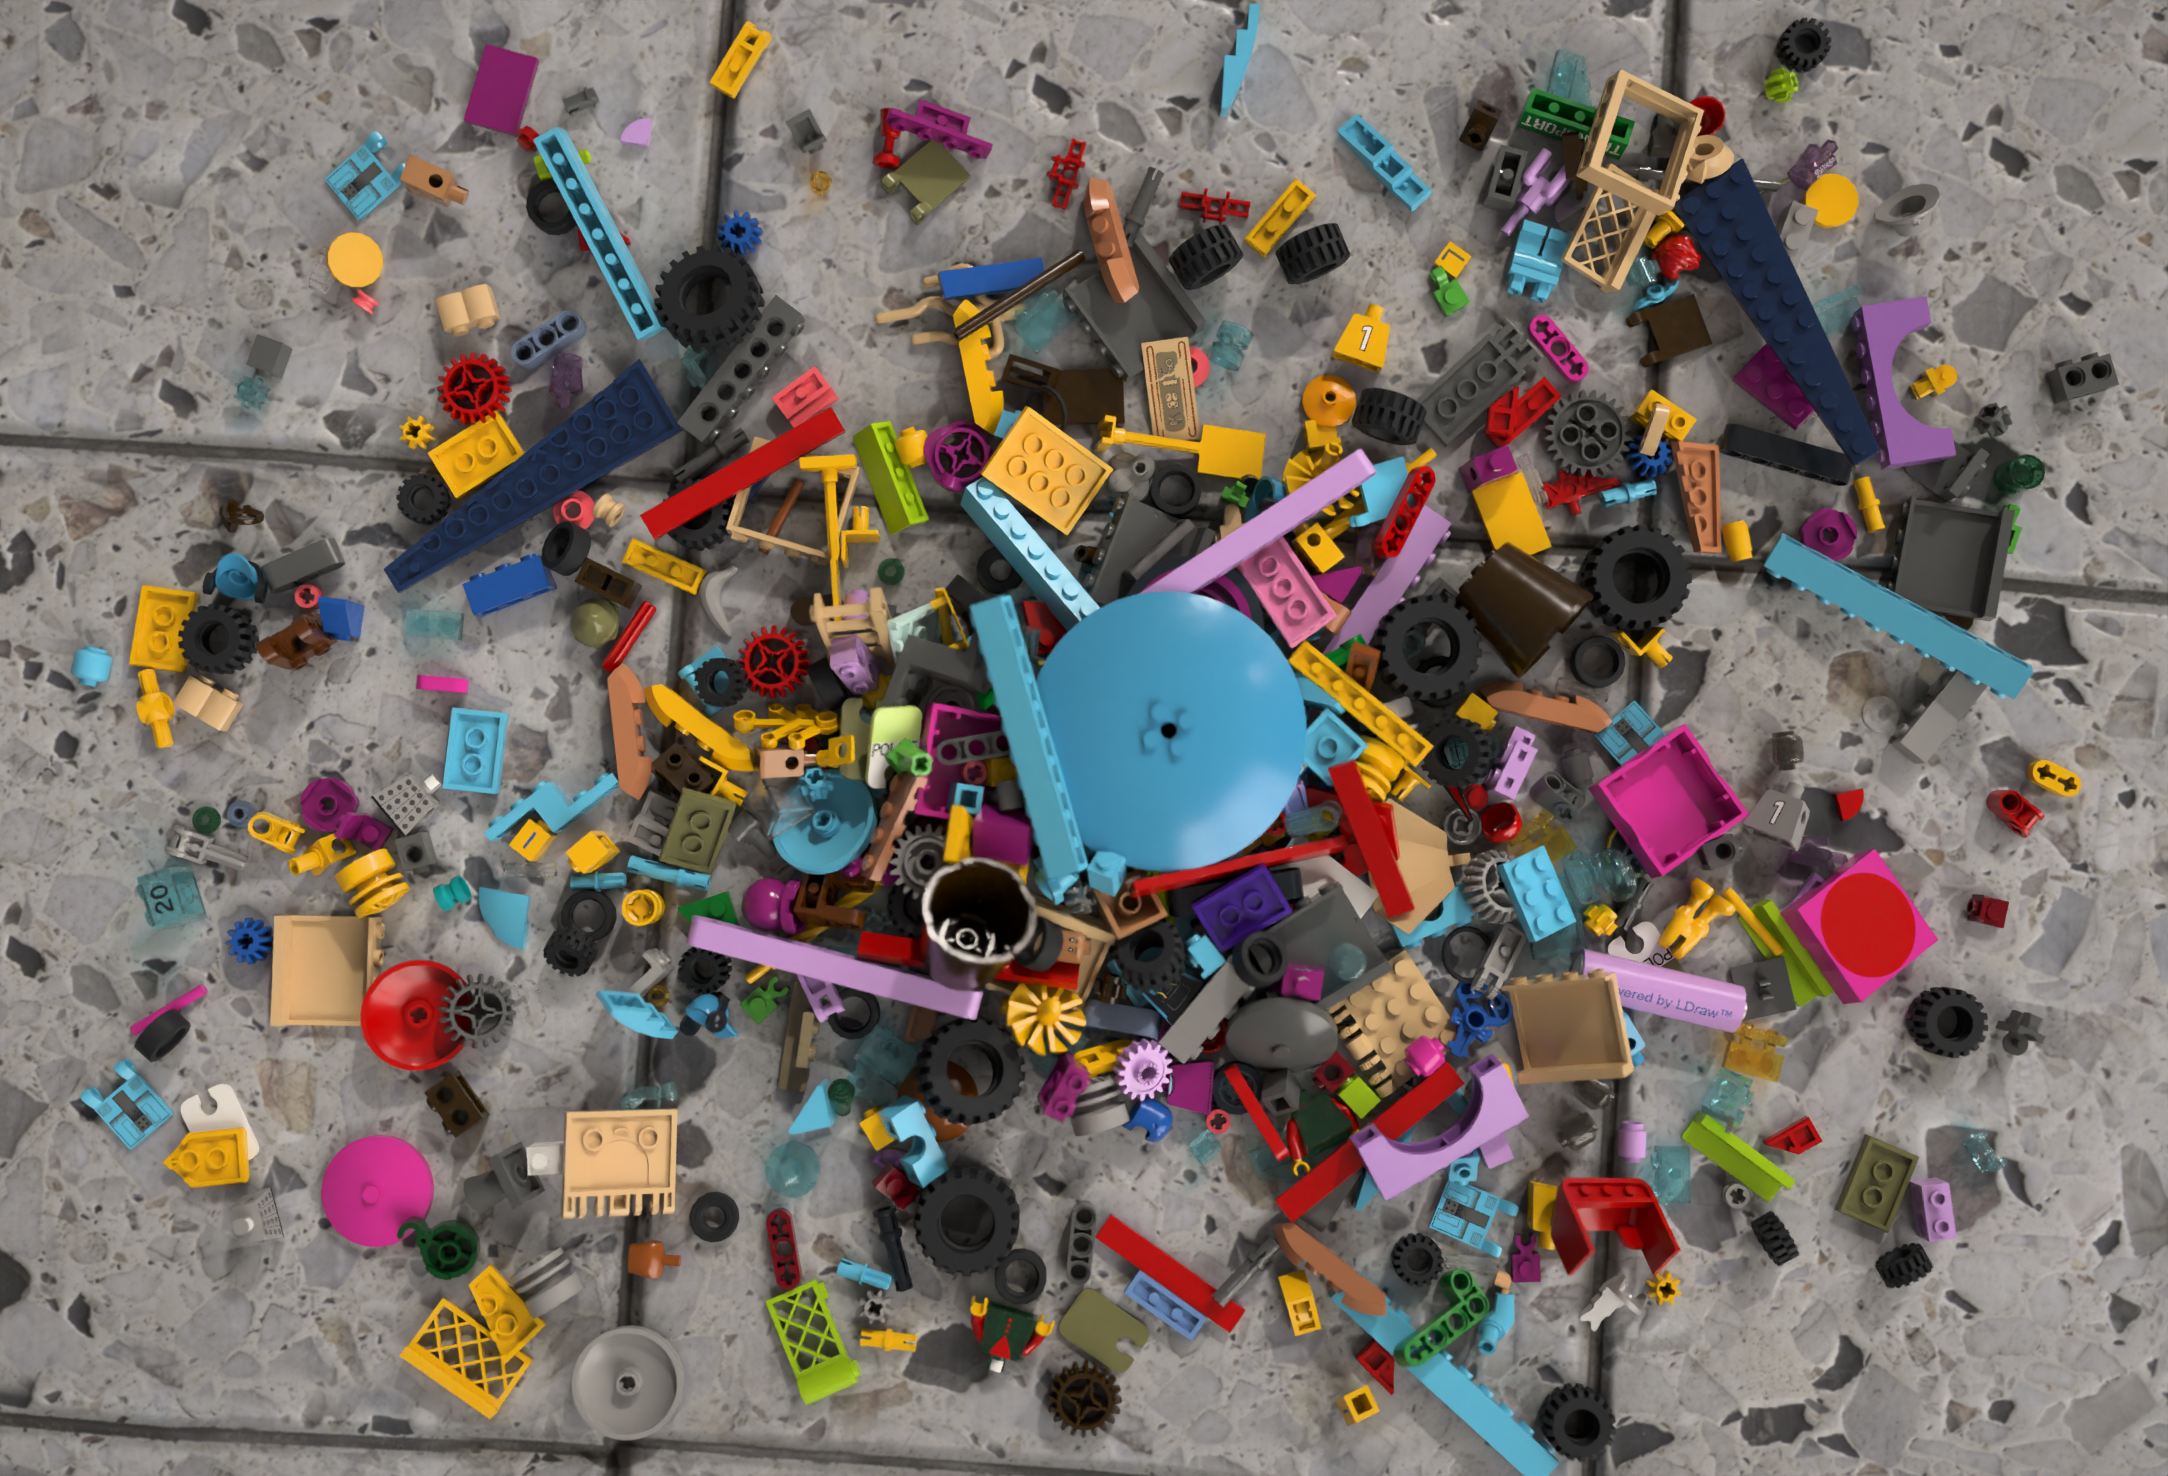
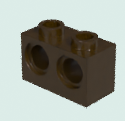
[574,558,642,609]
[424,1070,490,1138]

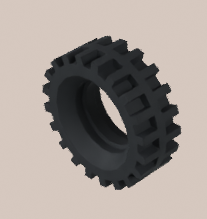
[654,245,765,354]

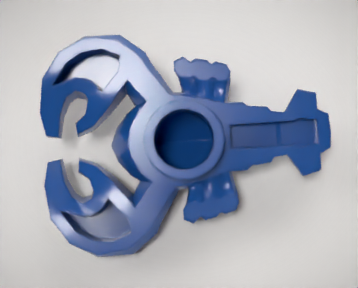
[1446,982,1513,1058]

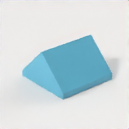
[788,1078,837,1135]

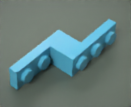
[484,773,619,841]

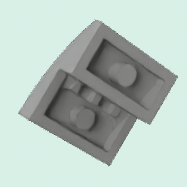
[626,788,678,856]

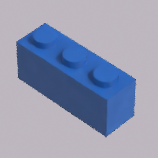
[462,554,557,617]

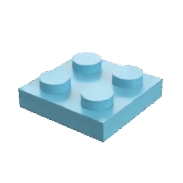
[1303,708,1368,787]

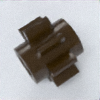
[1093,973,1127,1004]

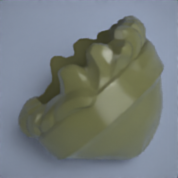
[570,598,620,649]

